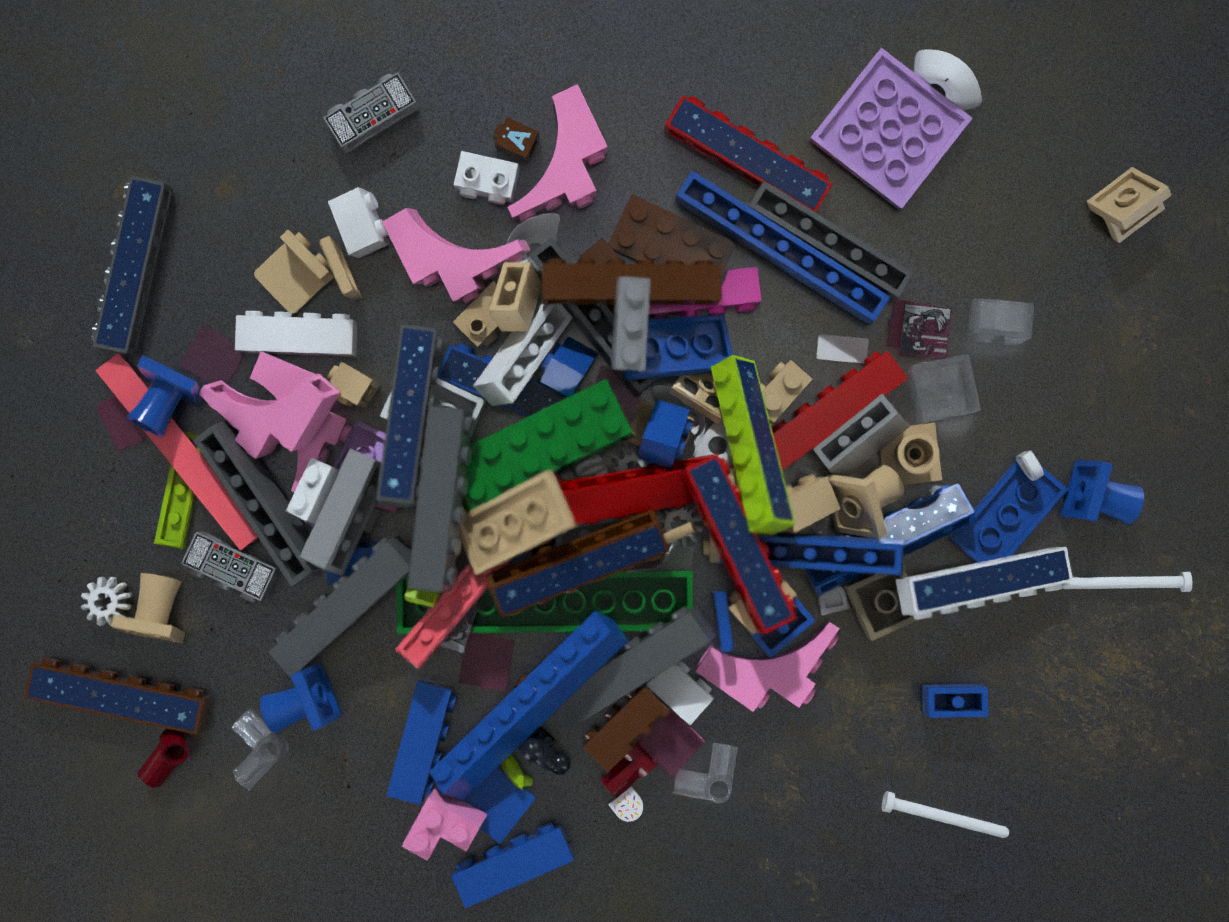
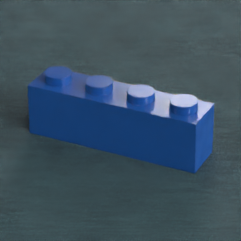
[386,678,457,805]
[451,822,574,909]

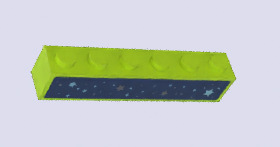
[711,355,796,535]

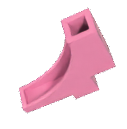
[507,84,608,223]
[382,208,531,304]
[250,352,352,492]
[199,374,341,459]
[694,620,840,712]

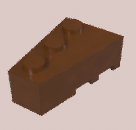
[583,682,671,772]

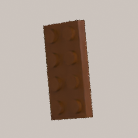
[608,194,736,275]

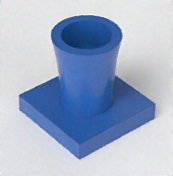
[126,355,203,438]
[1060,460,1144,525]
[260,661,343,734]

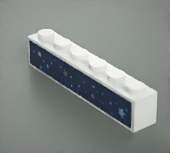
[896,547,1073,620]

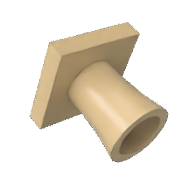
[879,423,942,485]
[828,465,904,539]
[111,573,186,644]

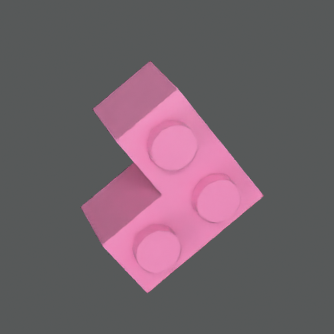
[402,786,488,861]

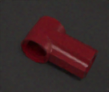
[138,729,189,788]
[600,739,660,798]

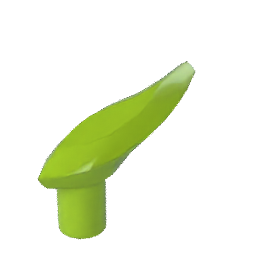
[501,754,533,790]

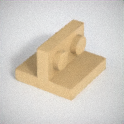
[1086,167,1172,243]

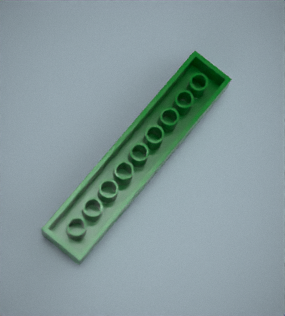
[397,570,693,634]

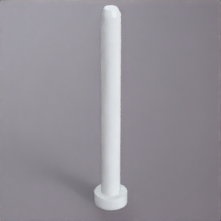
[1062,572,1192,592]
[881,791,1009,838]

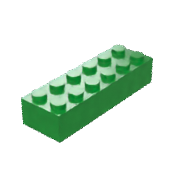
[463,379,634,511]

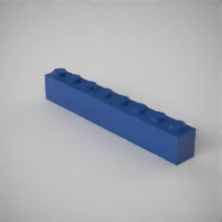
[675,171,890,325]
[429,611,628,800]

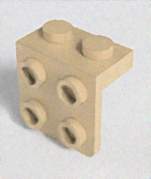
[254,230,334,314]

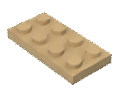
[459,470,576,575]

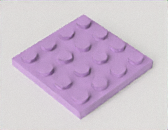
[809,47,973,211]

